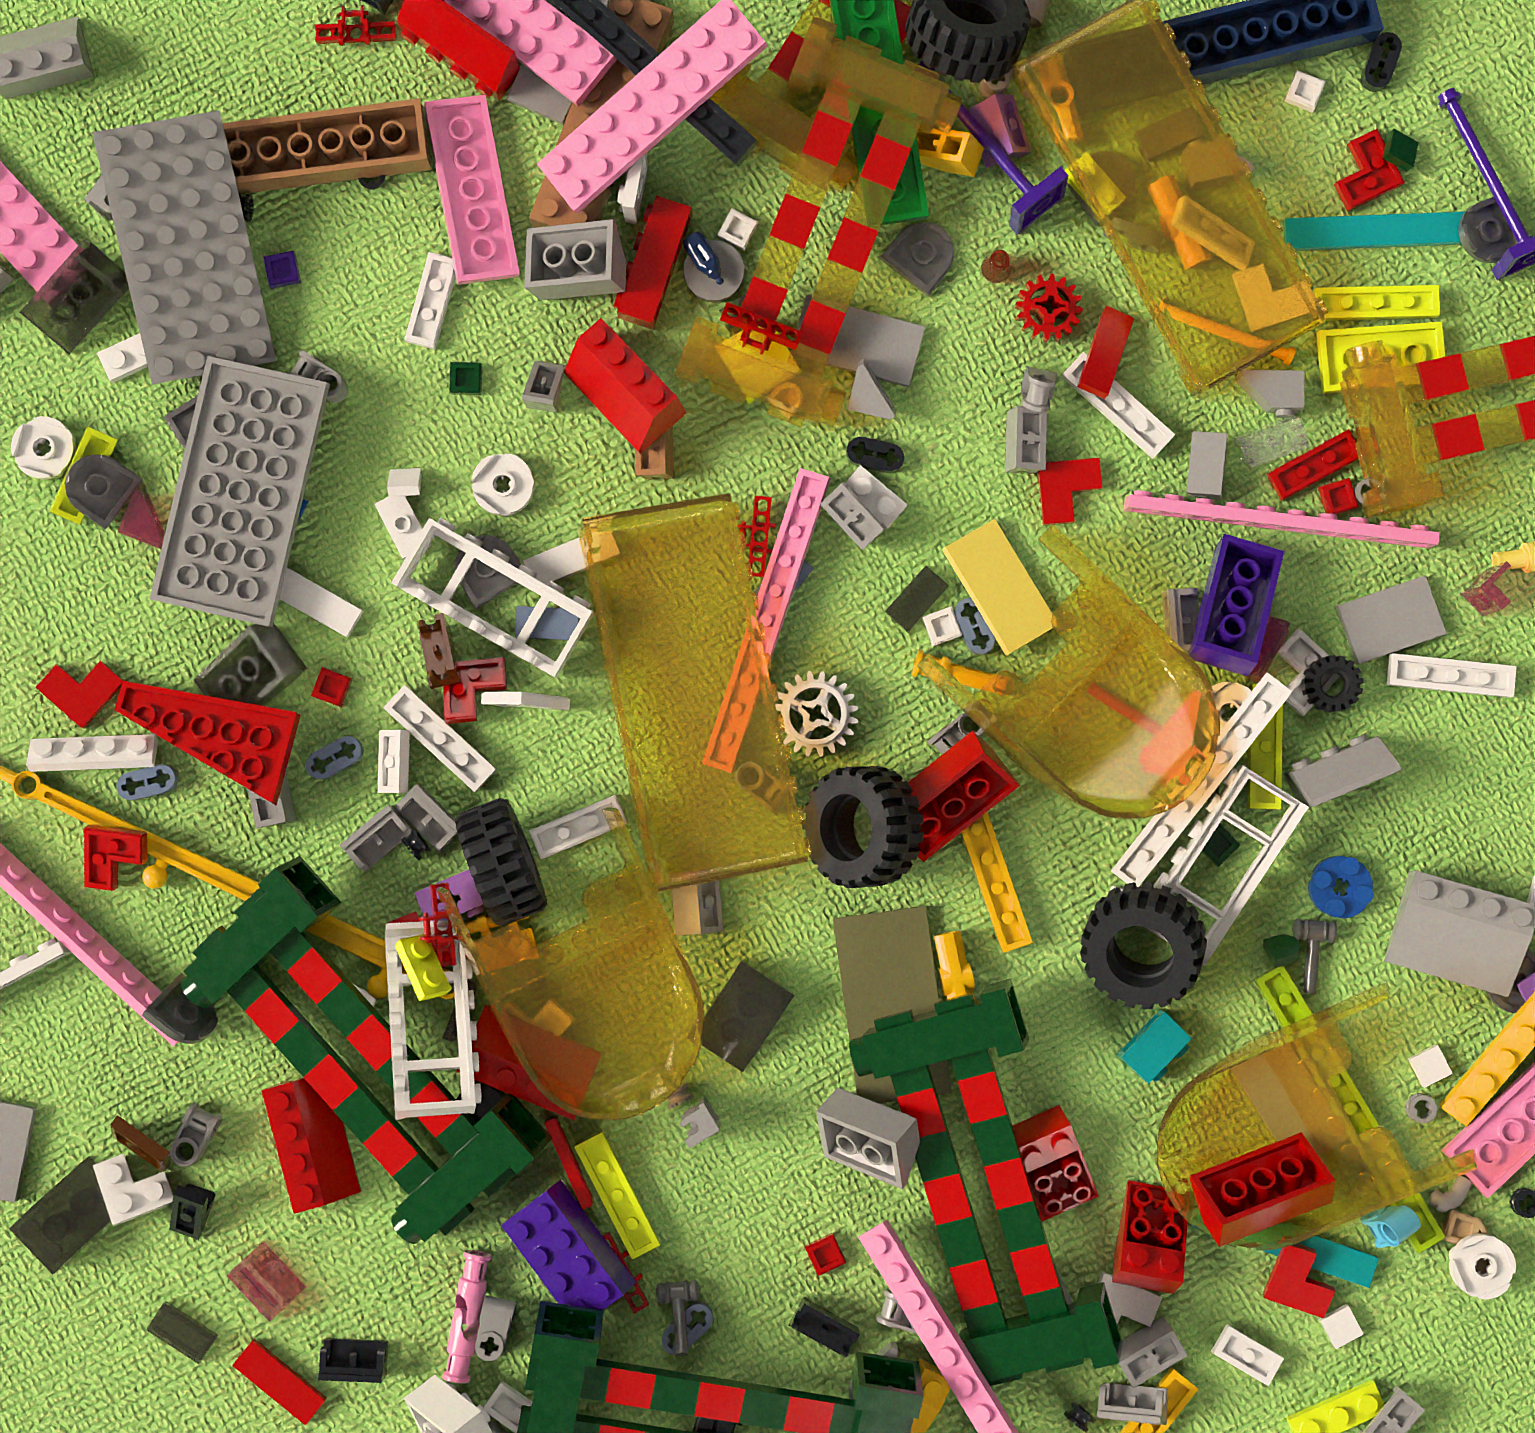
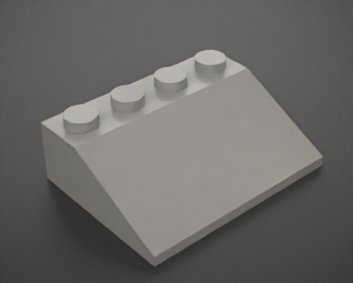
[1384,871,1535,997]

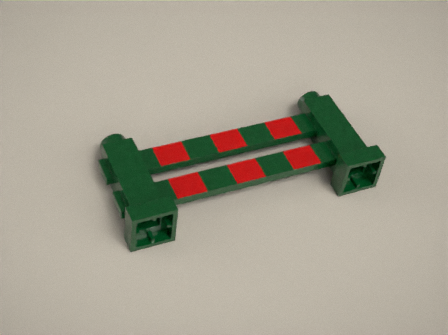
[181,856,553,1244]
[849,978,1123,1386]
[517,1301,924,1433]

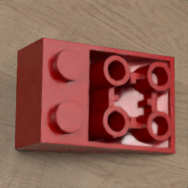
[1013,1105,1099,1222]
[1112,1180,1190,1294]

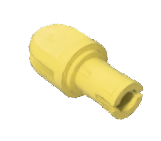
[1491,541,1535,573]

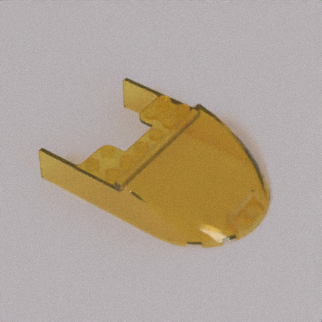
[917,525,1220,819]
[436,807,705,1120]
[1157,982,1477,1251]

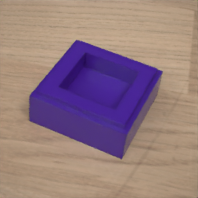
[263,251,301,289]

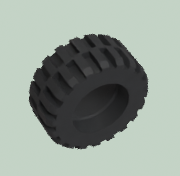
[905,0,1031,83]
[802,766,924,888]
[455,798,547,926]
[1080,882,1207,1009]

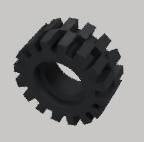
[1301,655,1364,713]

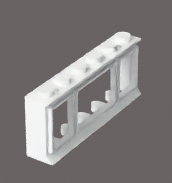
[391,518,595,679]
[1145,764,1309,966]
[385,919,481,1120]

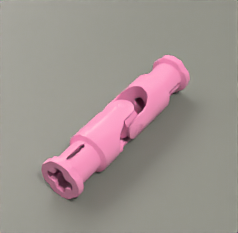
[442,1250,492,1383]

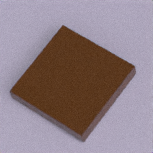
[110,1115,171,1172]

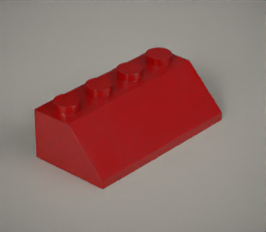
[396,0,520,101]
[564,318,687,454]
[908,730,1020,862]
[456,1004,601,1121]
[261,1077,362,1214]
[1190,1132,1336,1247]

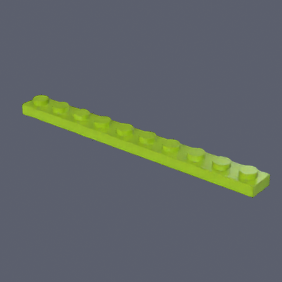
[1253,966,1446,1253]

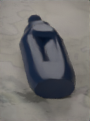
[683,231,724,285]

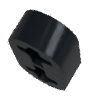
[1361,32,1402,92]
[846,437,904,473]

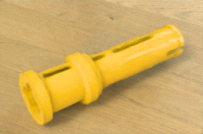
[911,649,1008,696]

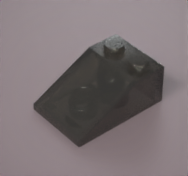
[19,238,129,354]
[193,623,307,706]
[691,959,794,1072]
[9,1156,111,1275]

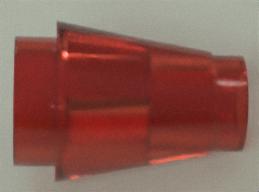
[981,250,1012,283]

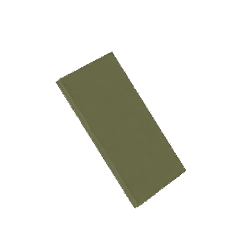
[833,906,952,1103]

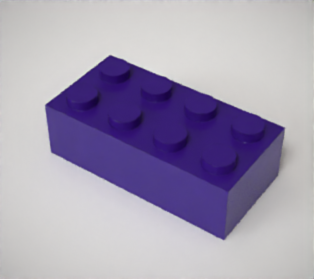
[1187,534,1284,676]
[501,1179,636,1310]

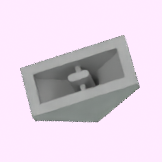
[847,358,897,420]
[522,361,565,413]

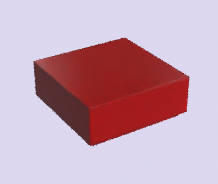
[1318,478,1359,515]
[311,667,352,707]
[805,1233,846,1276]

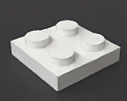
[618,154,648,225]

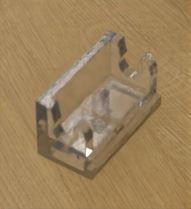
[1233,417,1310,468]

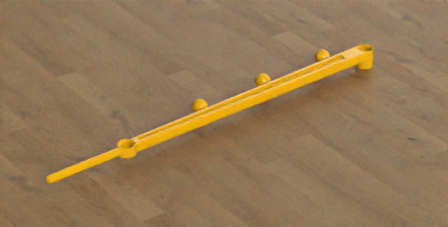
[0,765,455,1000]

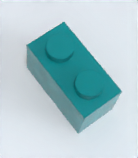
[1116,1010,1192,1084]

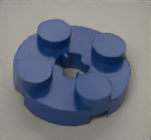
[1308,856,1373,918]

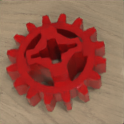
[1015,273,1083,343]

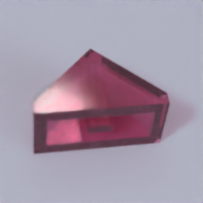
[118,489,165,550]

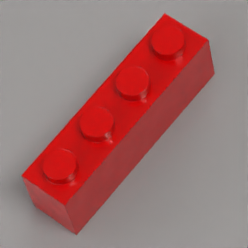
[614,195,692,330]

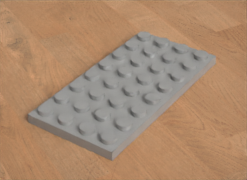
[92,110,276,385]
[150,356,330,627]

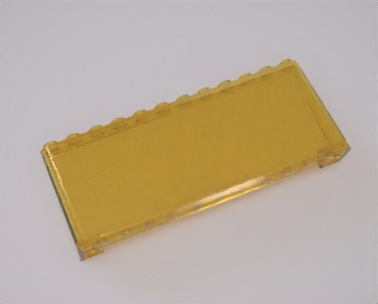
[1010,0,1328,398]
[579,493,811,895]

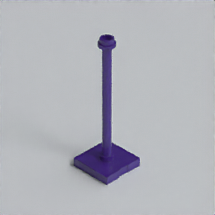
[914,60,1069,235]
[1438,88,1535,281]

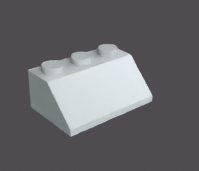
[404,1375,492,1433]

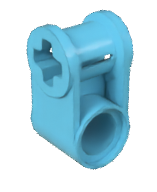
[1360,1205,1421,1248]

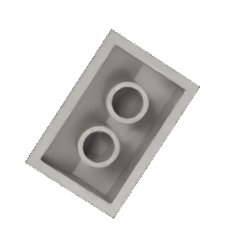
[0,16,94,100]
[524,219,626,300]
[1285,734,1402,807]
[816,1088,920,1189]

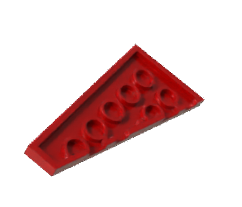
[115,681,301,806]

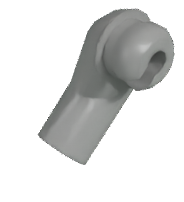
[1429,1174,1472,1212]

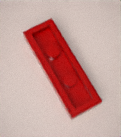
[1077,306,1134,399]
[1266,429,1364,501]
[544,1116,594,1210]
[232,1338,327,1425]

